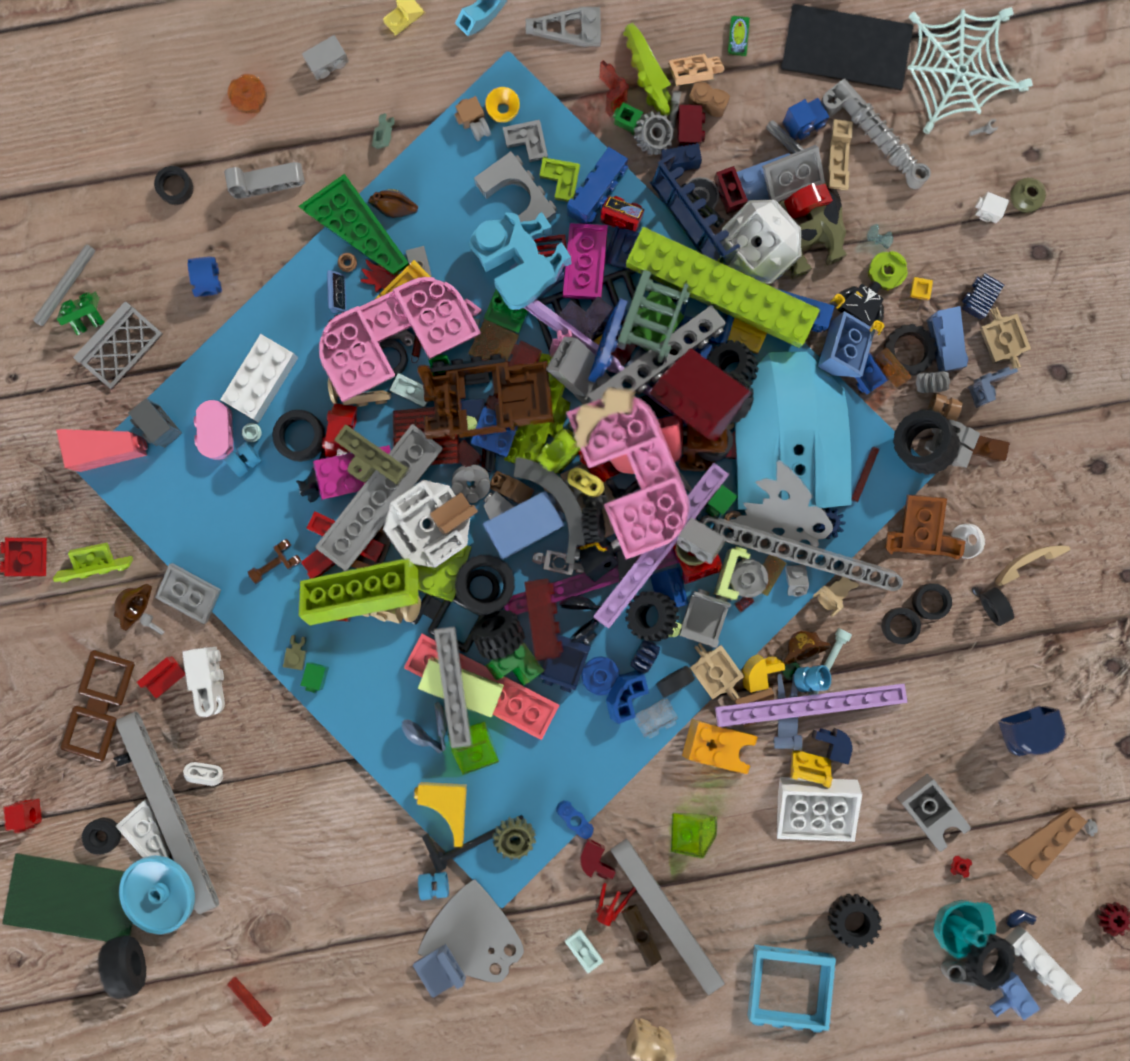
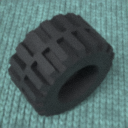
[706,340,759,385]
[625,591,679,641]
[471,610,525,660]
[828,894,882,949]

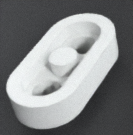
[183,762,223,786]

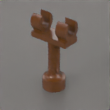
[247,539,302,584]

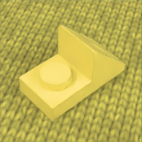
[383,0,424,36]

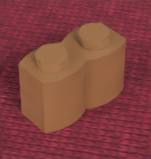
[688,82,730,117]

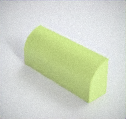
[418,657,504,717]

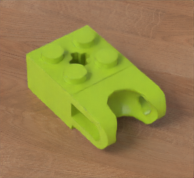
[536,429,581,474]

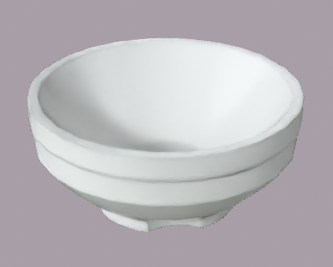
[951,524,985,559]

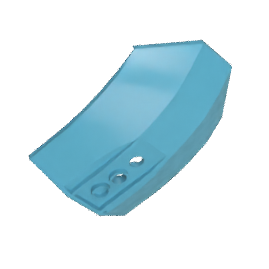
[734,352,851,509]

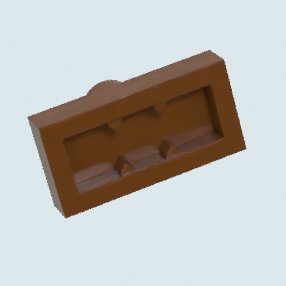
[967,436,1010,462]

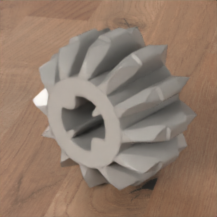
[916,371,950,393]

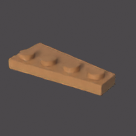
[1005,807,1087,880]

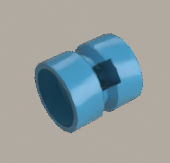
[224,441,262,478]
[794,665,831,693]
[418,871,449,901]

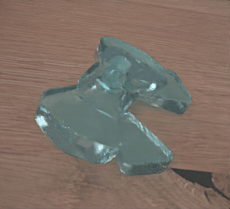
[867,224,893,249]

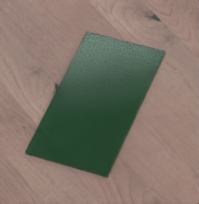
[2,853,133,941]

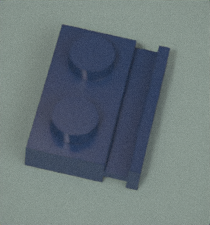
[605,226,640,270]

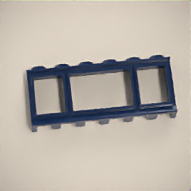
[649,152,741,266]

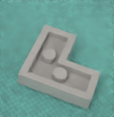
[503,120,548,162]

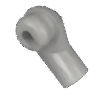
[389,329,415,346]

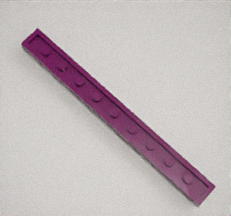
[505,547,679,615]

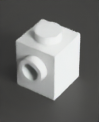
[975,192,1009,223]

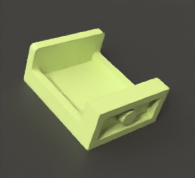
[713,547,750,600]

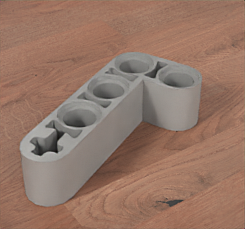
[224,162,305,199]

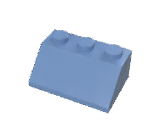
[737,153,790,201]
[818,311,875,377]

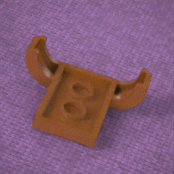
[885,494,966,559]

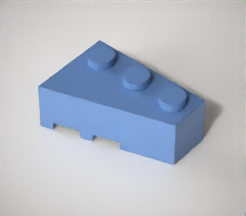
[927,306,968,373]

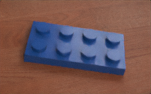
[587,298,628,383]

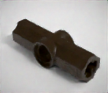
[621,904,662,967]

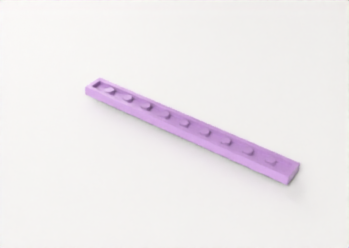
[593,463,729,629]
[715,684,908,727]

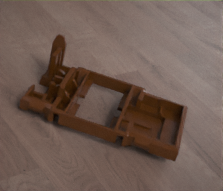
[417,361,554,439]

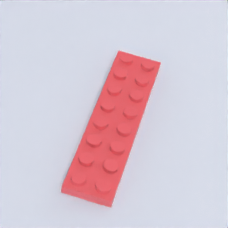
[404,633,559,740]

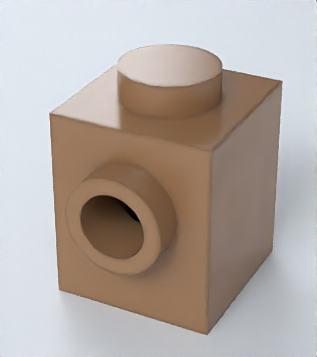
[454,96,485,129]

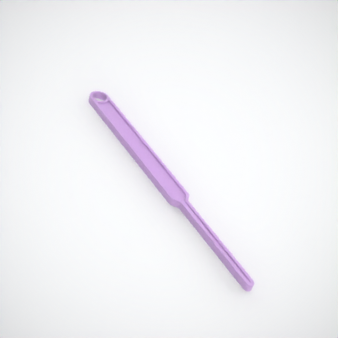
[524,299,687,425]

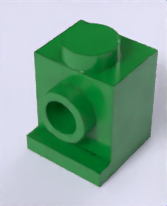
[612,102,643,135]

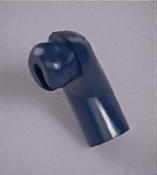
[1006,910,1036,928]

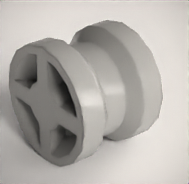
[469,117,491,142]

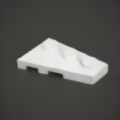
[116,799,170,858]

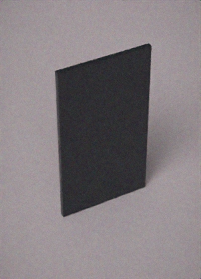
[781,3,914,91]

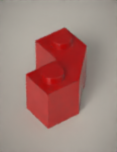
[322,403,357,457]

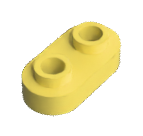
[567,468,604,497]

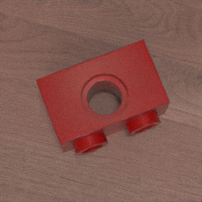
[3,798,42,833]

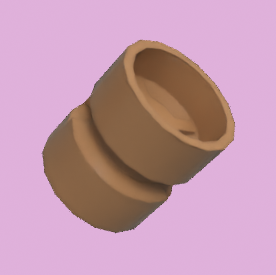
[927,393,962,421]

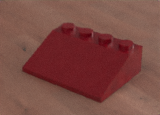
[649,348,751,441]

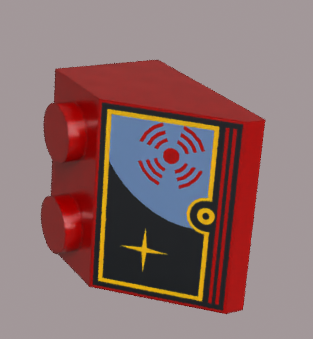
[600,196,645,232]

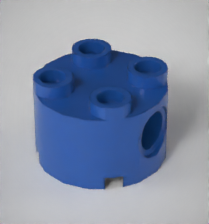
[187,256,222,297]

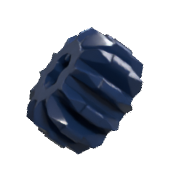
[813,507,846,540]
[631,640,660,674]

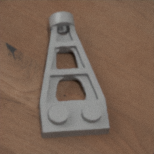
[526,7,601,47]

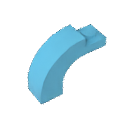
[455,0,507,36]

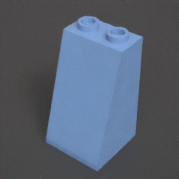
[483,491,566,560]

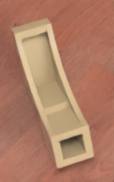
[574,387,635,447]

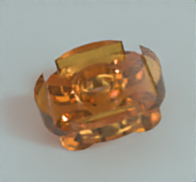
[228,74,267,114]

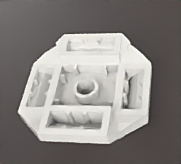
[720,200,801,283]
[383,480,470,568]

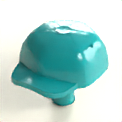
[933,900,997,958]

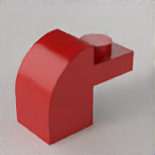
[784,183,833,219]

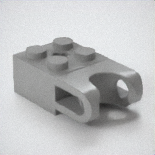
[897,774,971,852]

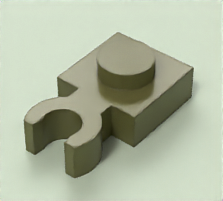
[283,635,307,670]

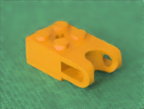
[682,719,758,774]

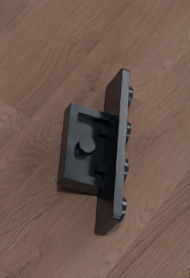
[429,353,506,385]

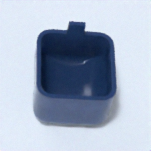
[998,706,1066,756]

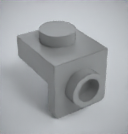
[785,565,809,597]

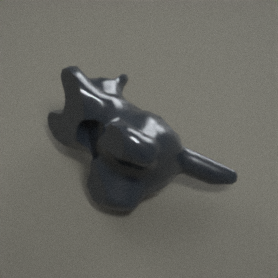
[296,448,326,503]

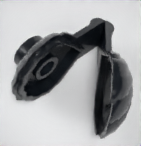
[559,596,601,644]

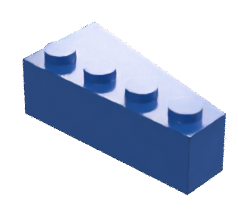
[567,147,629,224]

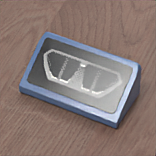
[327,270,346,313]

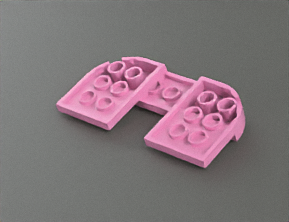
[319,277,481,402]
[567,397,689,559]

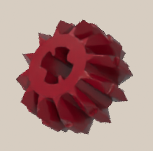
[1097,902,1130,937]

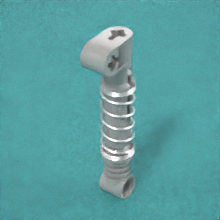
[821,79,931,189]

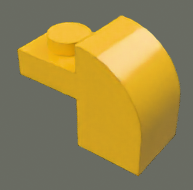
[742,654,785,692]

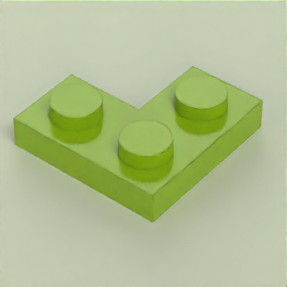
[539,157,580,202]

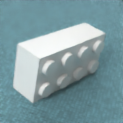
[220,334,298,422]

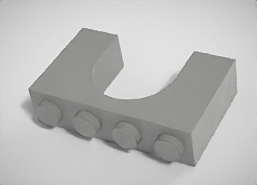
[474,152,557,223]

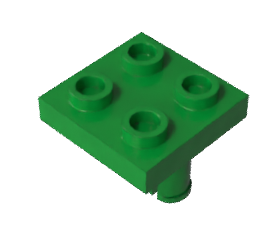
[483,289,529,335]
[57,291,105,335]

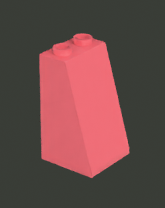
[56,429,148,472]

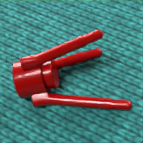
[596,883,636,926]

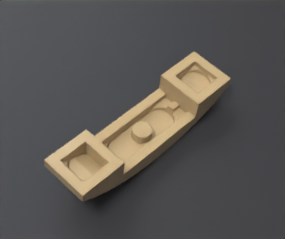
[828,120,853,190]
[995,546,1071,586]

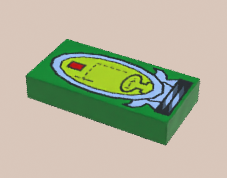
[727,16,750,56]

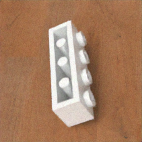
[1005,925,1082,1003]

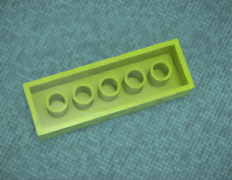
[299,558,418,625]

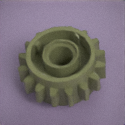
[493,816,536,860]

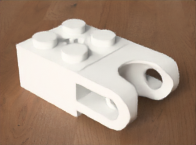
[182,646,225,717]

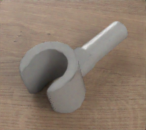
[969,119,999,136]
[140,613,165,635]

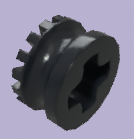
[113,753,132,767]

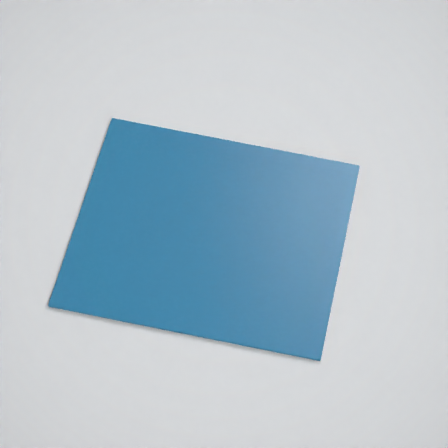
[76,51,935,908]

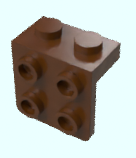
[683,423,727,463]

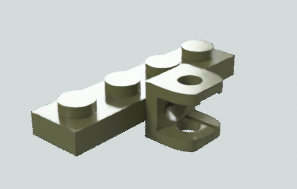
[334,424,409,485]

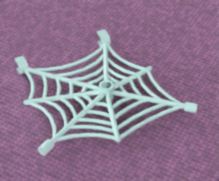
[907,7,1033,134]

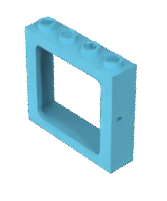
[747,945,836,1033]

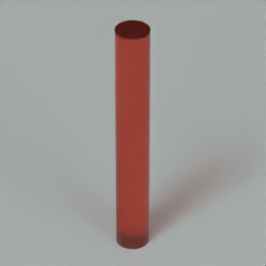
[851,447,879,502]

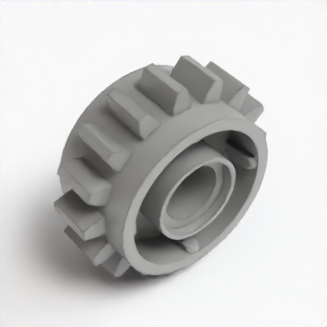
[634,111,674,155]

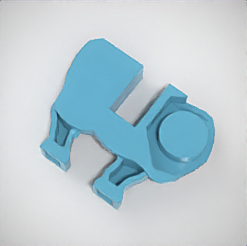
[468,212,571,310]

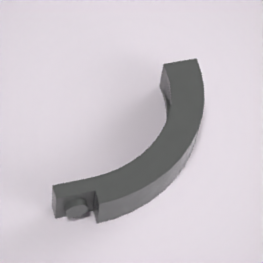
[514,457,585,564]

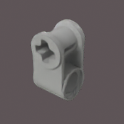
[941,959,978,986]

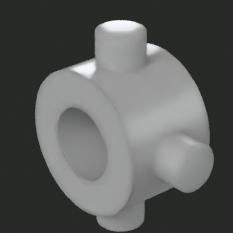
[1085,819,1098,836]

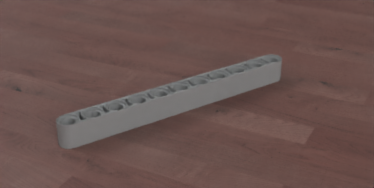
[700,515,903,591]
[116,711,219,914]

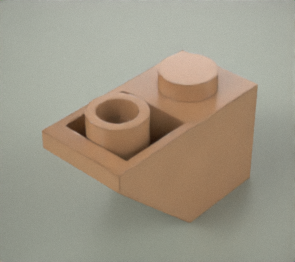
[490,471,534,504]

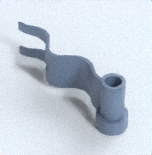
[774,674,802,751]

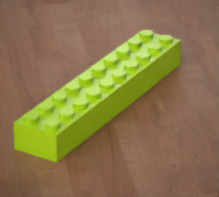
[626,227,820,348]

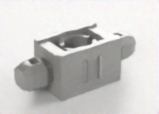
[532,550,585,576]

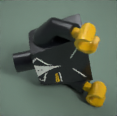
[830,281,884,335]

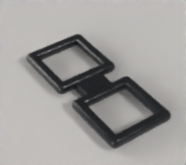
[403,594,486,653]

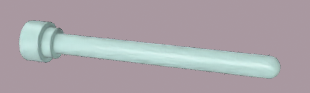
[809,628,852,695]

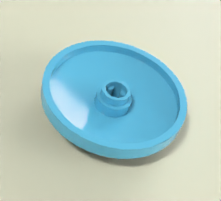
[119,855,195,934]

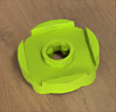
[868,251,908,291]

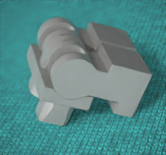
[925,420,980,468]

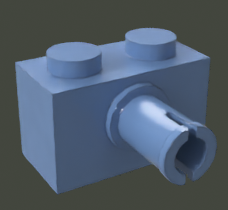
[989,971,1040,1020]

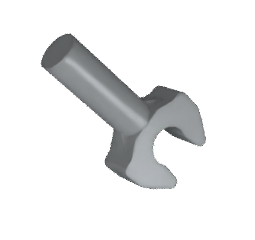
[669,90,681,128]

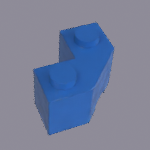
[606,670,649,724]

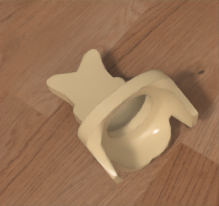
[813,576,859,617]

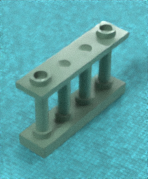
[617,270,690,362]

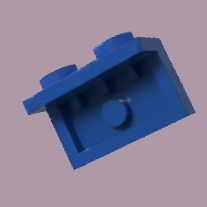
[855,352,889,394]

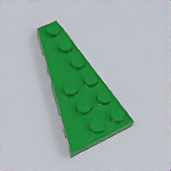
[298,173,409,276]

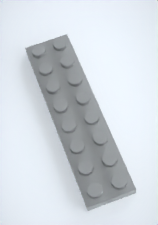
[315,424,443,571]

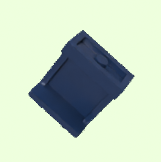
[539,633,591,693]

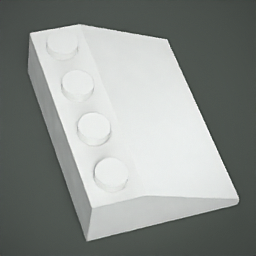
[777,777,862,842]

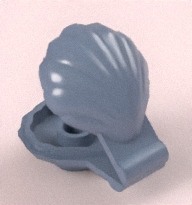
[402,701,448,753]

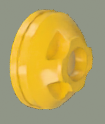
[485,87,520,123]

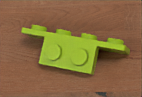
[53,542,133,583]

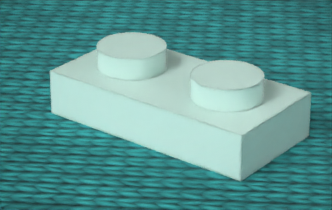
[390,373,428,408]
[565,928,604,973]

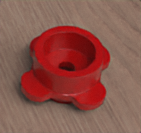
[950,856,972,878]

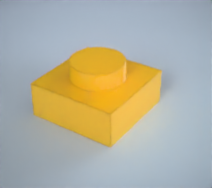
[910,277,933,301]

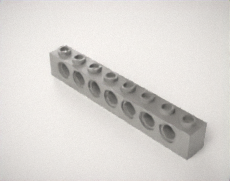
[587,305,726,403]

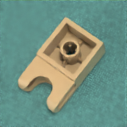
[626,1019,676,1061]

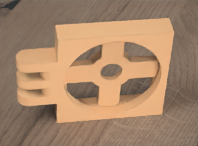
[668,54,724,86]

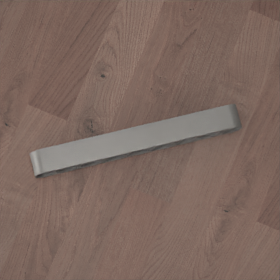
[610,838,725,995]

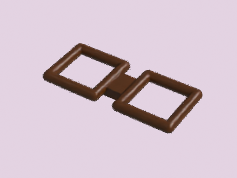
[60,650,135,762]

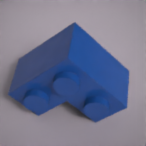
[782,98,829,141]

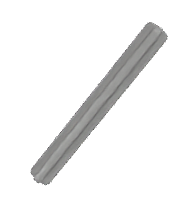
[33,244,95,326]

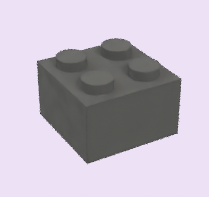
[128,398,182,448]

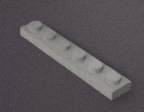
[434,627,472,748]

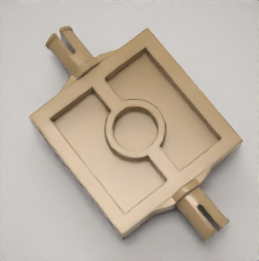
[980,307,1031,369]
[689,643,744,701]

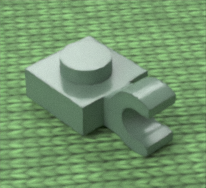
[372,113,395,149]

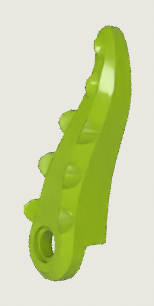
[623,23,672,116]

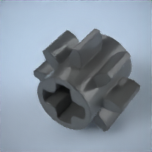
[582,488,608,509]

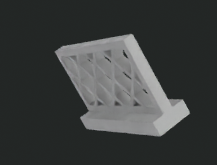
[73,301,163,389]

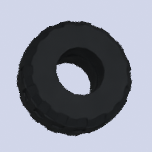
[98,935,147,999]

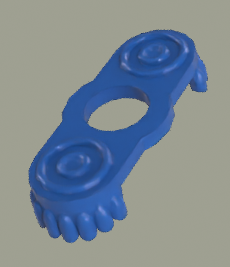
[556,800,594,839]

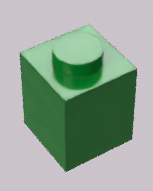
[300,662,329,693]

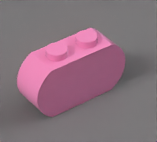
[194,400,234,460]

